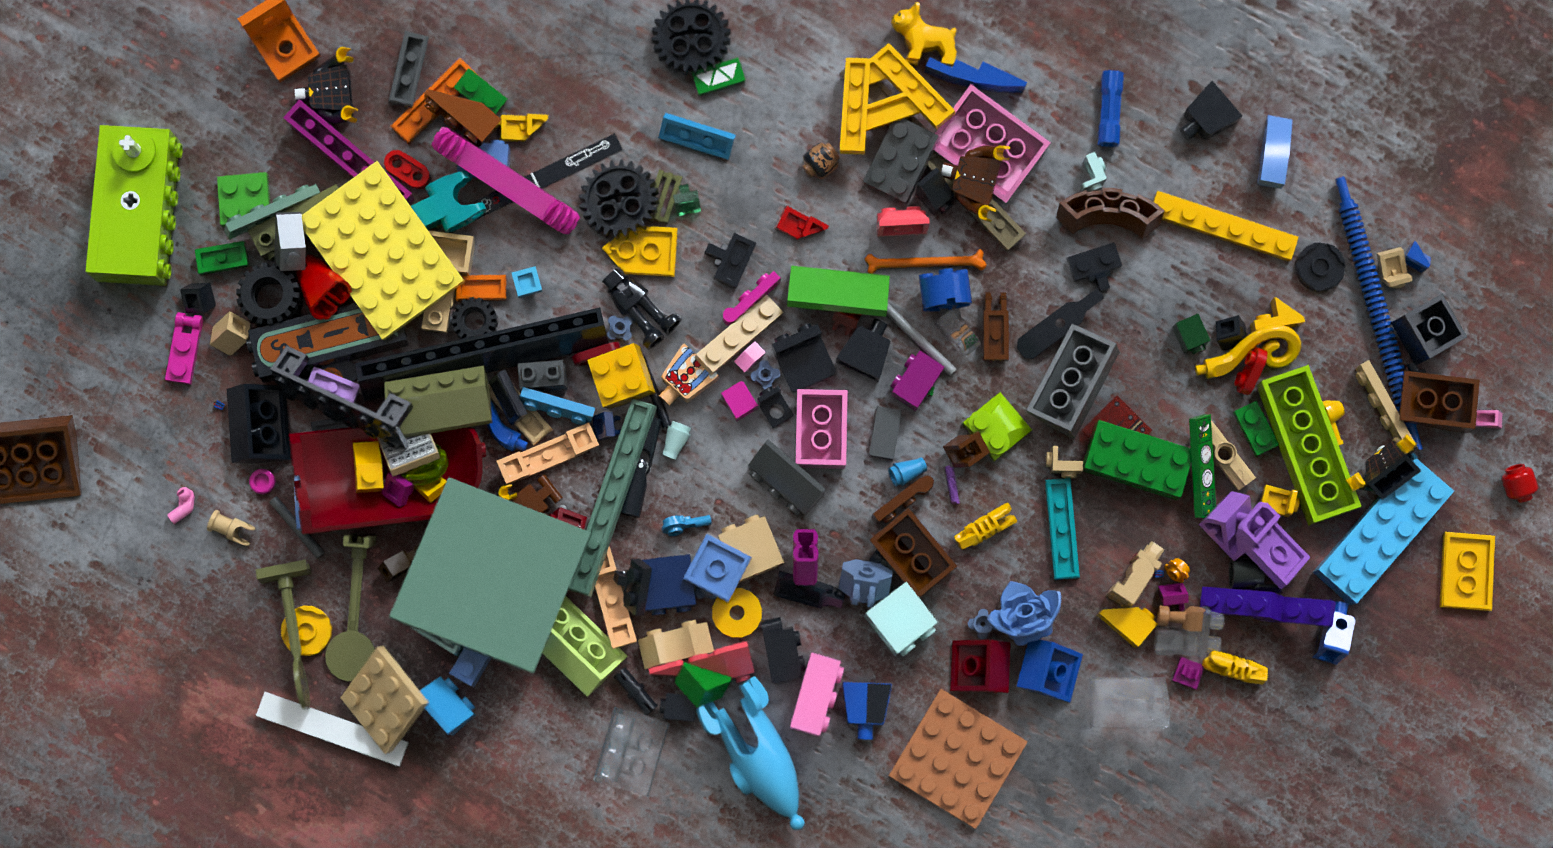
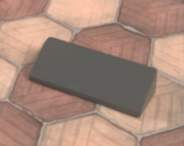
[388,31,429,108]

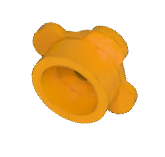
[1164,558,1190,583]

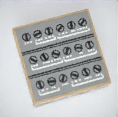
[378,434,440,476]

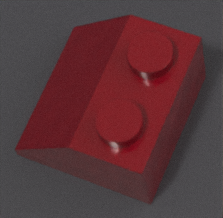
[950,640,1011,693]

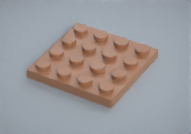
[888,689,1028,829]

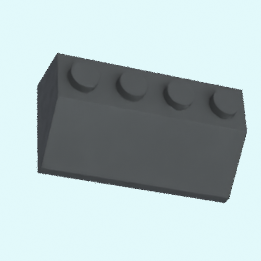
[1026,324,1120,439]

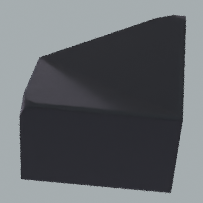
[180,283,216,313]
[1216,315,1246,351]

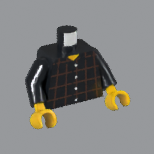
[295,47,358,125]
[1346,434,1421,500]

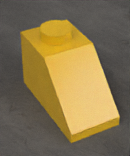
[353,441,383,493]
[1097,607,1158,648]

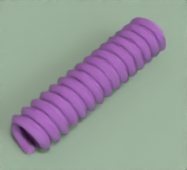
[944,465,960,504]

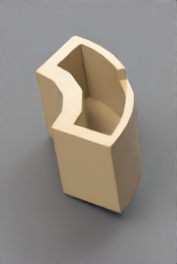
[638,620,714,669]

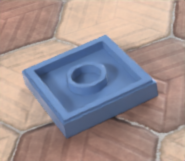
[683,534,752,602]

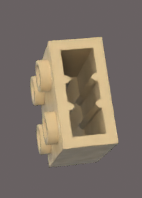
[718,514,784,583]

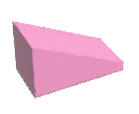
[1476,410,1502,429]

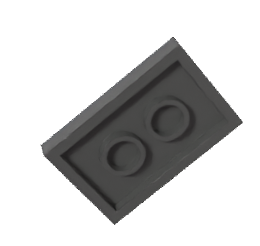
[863,119,940,203]

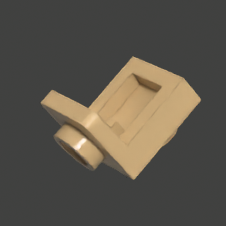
[1377,247,1412,288]
[1046,446,1083,478]

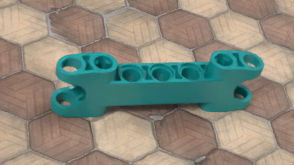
[317,171,487,252]

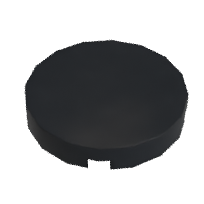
[1295,242,1345,292]

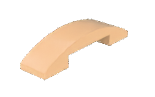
[496,423,599,485]
[595,547,637,649]

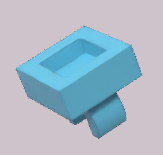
[512,266,543,298]

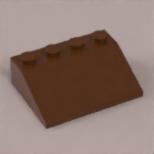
[0,415,81,504]

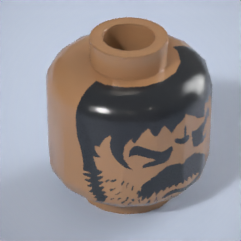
[802,142,840,179]

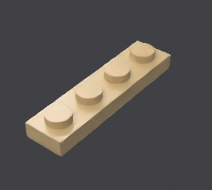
[694,295,784,376]
[1355,360,1417,446]

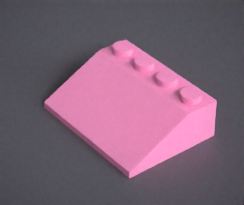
[935,84,1051,203]

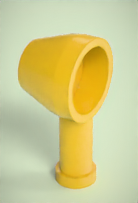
[1322,400,1344,445]

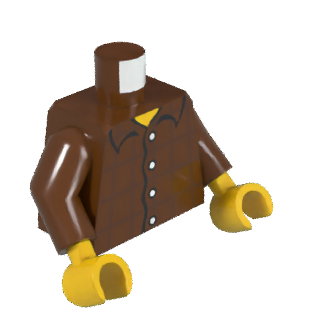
[941,145,1010,222]

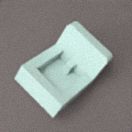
[1080,152,1107,192]

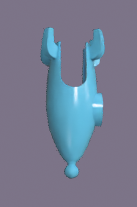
[696,676,804,830]

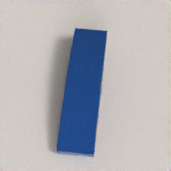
[924,57,1027,93]

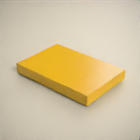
[1440,532,1495,611]

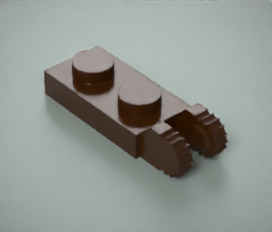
[983,292,1009,361]
[871,475,934,525]

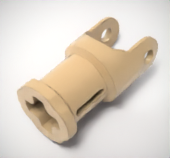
[207,510,255,546]

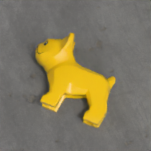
[891,2,957,67]

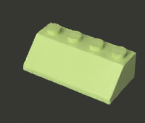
[542,596,628,697]

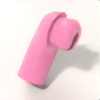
[167,487,195,525]

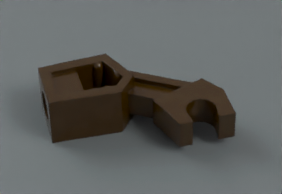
[377,544,420,583]

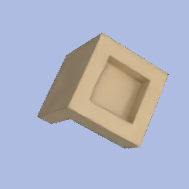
[210,311,250,355]

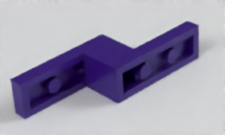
[1200,586,1336,627]

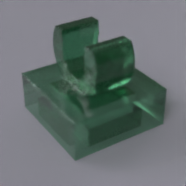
[673,184,701,216]

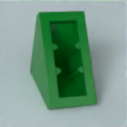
[675,662,731,708]

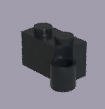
[761,617,806,683]

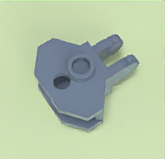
[838,559,893,608]

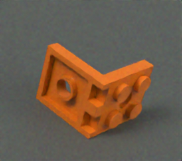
[237,0,321,82]

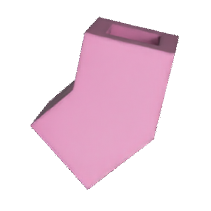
[734,342,766,372]

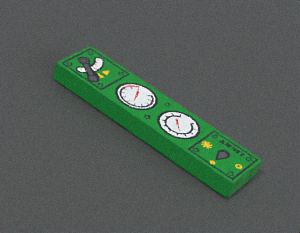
[1189,414,1216,518]

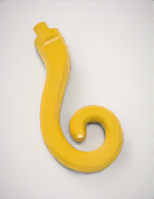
[1195,325,1301,379]

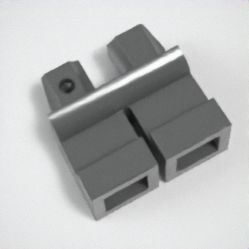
[518,360,568,393]

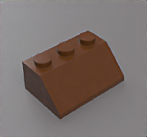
[870,508,957,598]

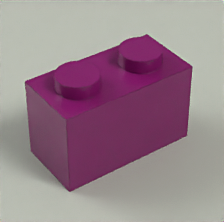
[890,350,944,411]

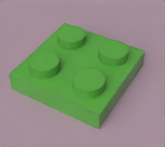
[217,172,270,227]

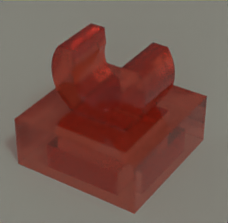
[832,312,862,336]

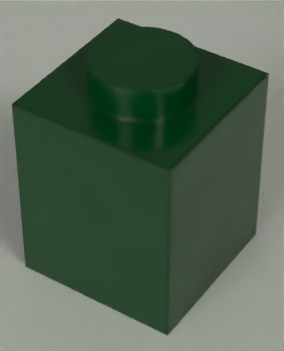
[1172,314,1211,355]

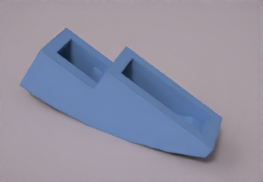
[1257,115,1292,189]

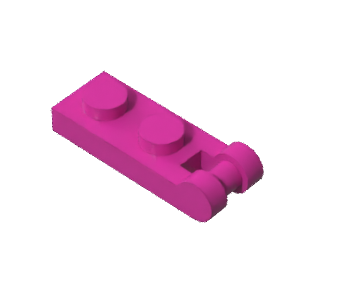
[723,271,781,326]
[165,312,203,385]

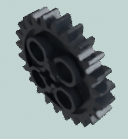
[652,0,731,76]
[579,159,660,240]

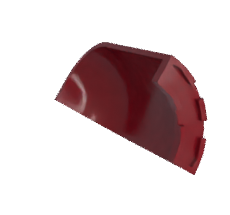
[289,427,486,534]

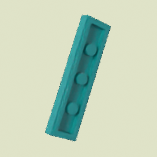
[1045,478,1080,580]

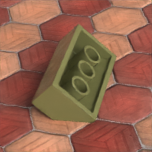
[384,366,492,438]

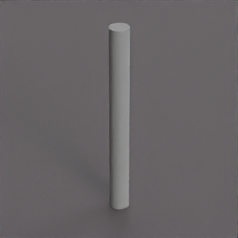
[887,303,957,376]

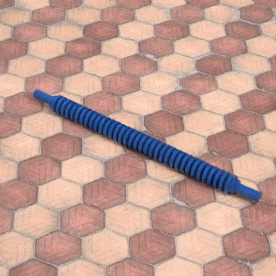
[1335,177,1423,450]

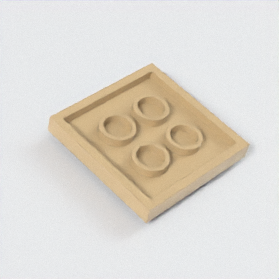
[341,646,429,754]

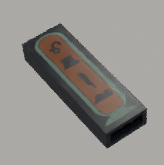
[246,303,409,383]

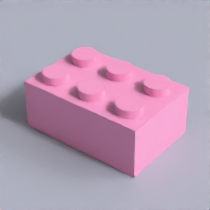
[795,389,848,469]
[790,653,844,737]

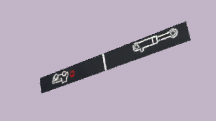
[467,133,623,220]

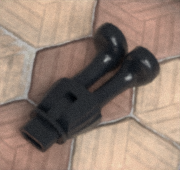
[602,268,682,350]

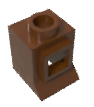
[943,431,990,468]

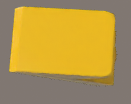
[1250,297,1305,333]

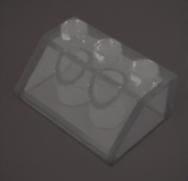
[1089,677,1170,728]
[593,707,670,797]

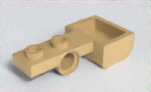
[421,230,475,333]

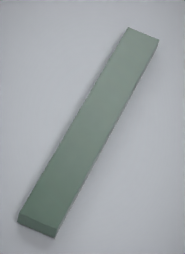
[568,398,657,597]

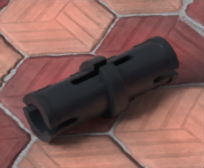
[613,667,658,716]

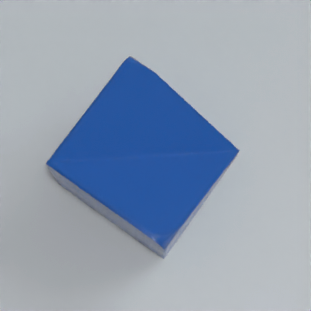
[1404,241,1431,273]

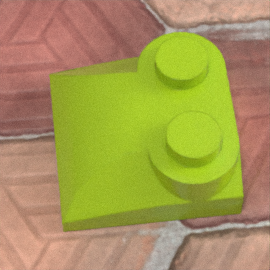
[962,392,1032,462]

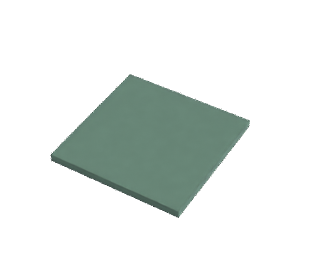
[389,477,591,674]

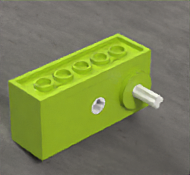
[85,125,183,286]

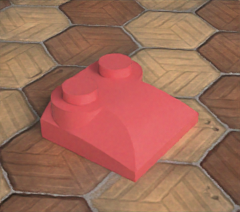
[877,206,930,237]

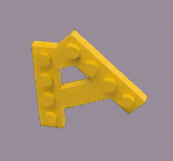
[840,43,955,155]

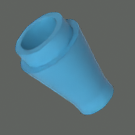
[888,457,927,486]

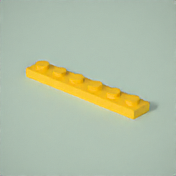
[1153,191,1299,262]

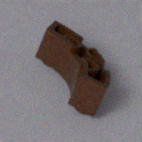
[1056,188,1165,239]

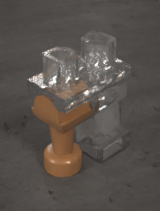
[1153,605,1224,658]

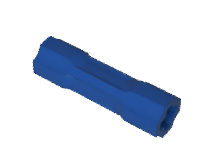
[1098,70,1124,147]

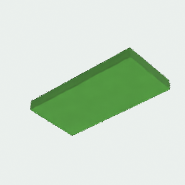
[787,266,890,317]

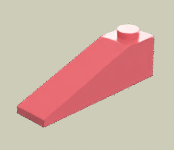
[649,641,755,683]

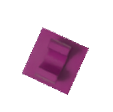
[381,472,415,507]
[1158,583,1189,611]
[1172,657,1204,690]

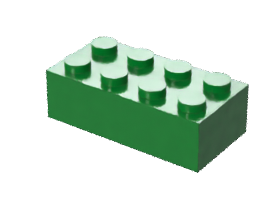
[1083,420,1191,500]

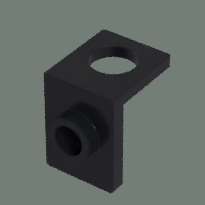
[757,386,794,428]

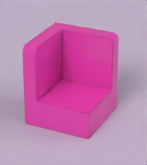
[721,381,758,422]

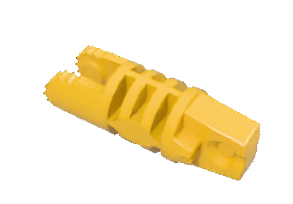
[954,502,1017,550]
[1201,650,1268,685]

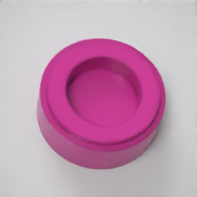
[249,469,276,495]

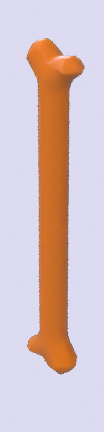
[865,249,987,274]

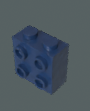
[642,554,696,616]

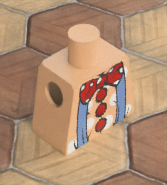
[659,344,719,406]

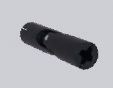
[620,417,662,518]

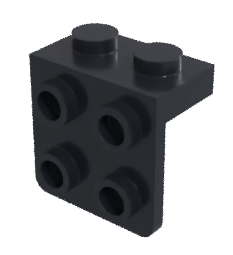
[772,323,836,392]

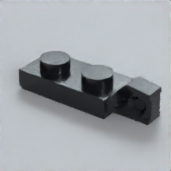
[773,571,845,609]

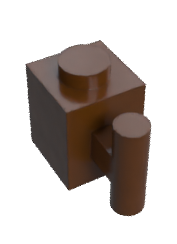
[511,474,563,515]

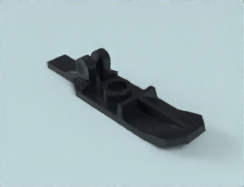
[1017,288,1104,359]

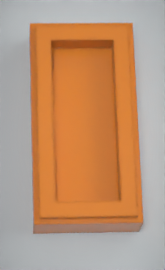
[456,275,507,302]

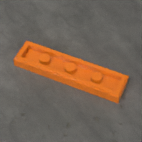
[391,58,478,145]

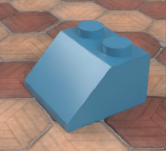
[420,677,476,736]

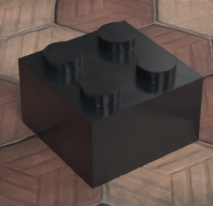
[1391,294,1467,366]

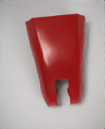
[293,254,352,320]

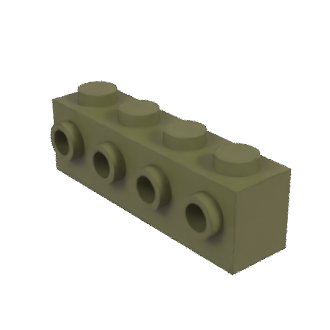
[248,185,339,261]

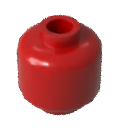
[1501,464,1539,503]

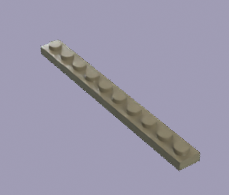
[839,57,1026,252]

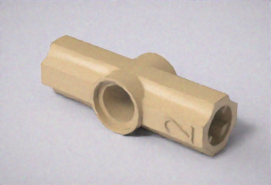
[1211,420,1256,491]

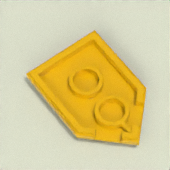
[602,226,678,277]

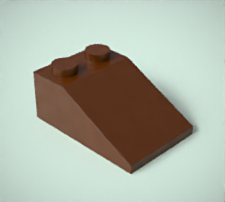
[1399,371,1480,433]

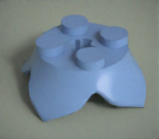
[988,581,1061,646]

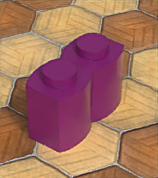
[793,529,818,586]

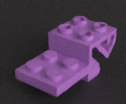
[1199,491,1310,589]

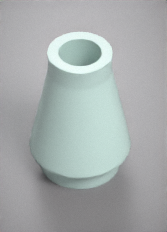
[662,421,691,460]

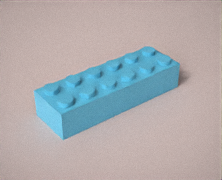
[1313,459,1454,606]

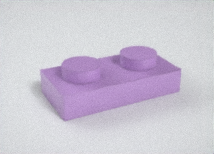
[308,367,360,403]

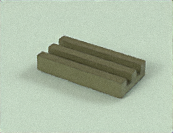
[650,169,683,224]

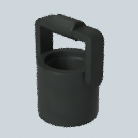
[1229,558,1283,593]

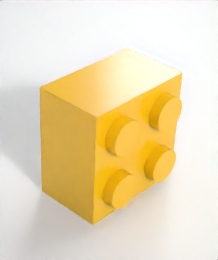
[587,343,656,410]

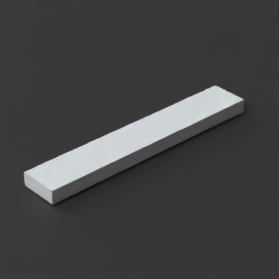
[256,692,409,766]

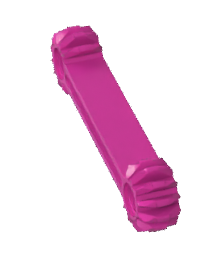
[431,127,580,234]

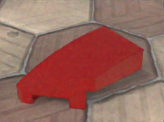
[774,206,829,239]

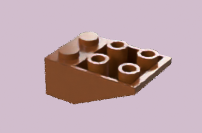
[424,89,502,147]

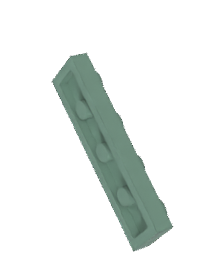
[224,184,320,240]

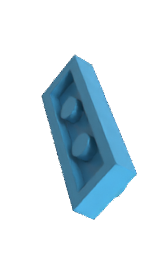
[658,113,736,160]
[520,387,595,425]

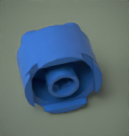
[919,268,972,312]

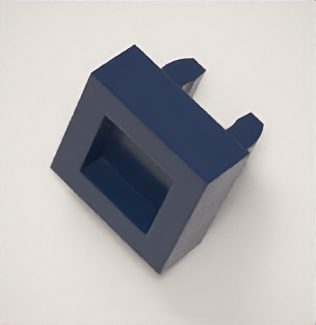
[592,411,621,441]

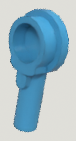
[662,515,712,537]

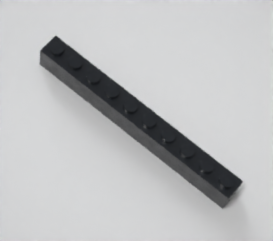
[355,307,609,401]

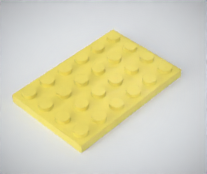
[302,161,465,340]

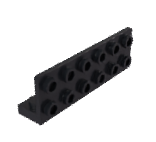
[270,345,413,450]

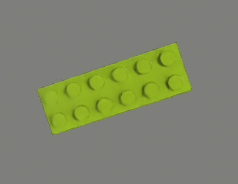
[1256,365,1361,526]

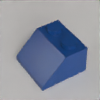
[1017,639,1083,703]

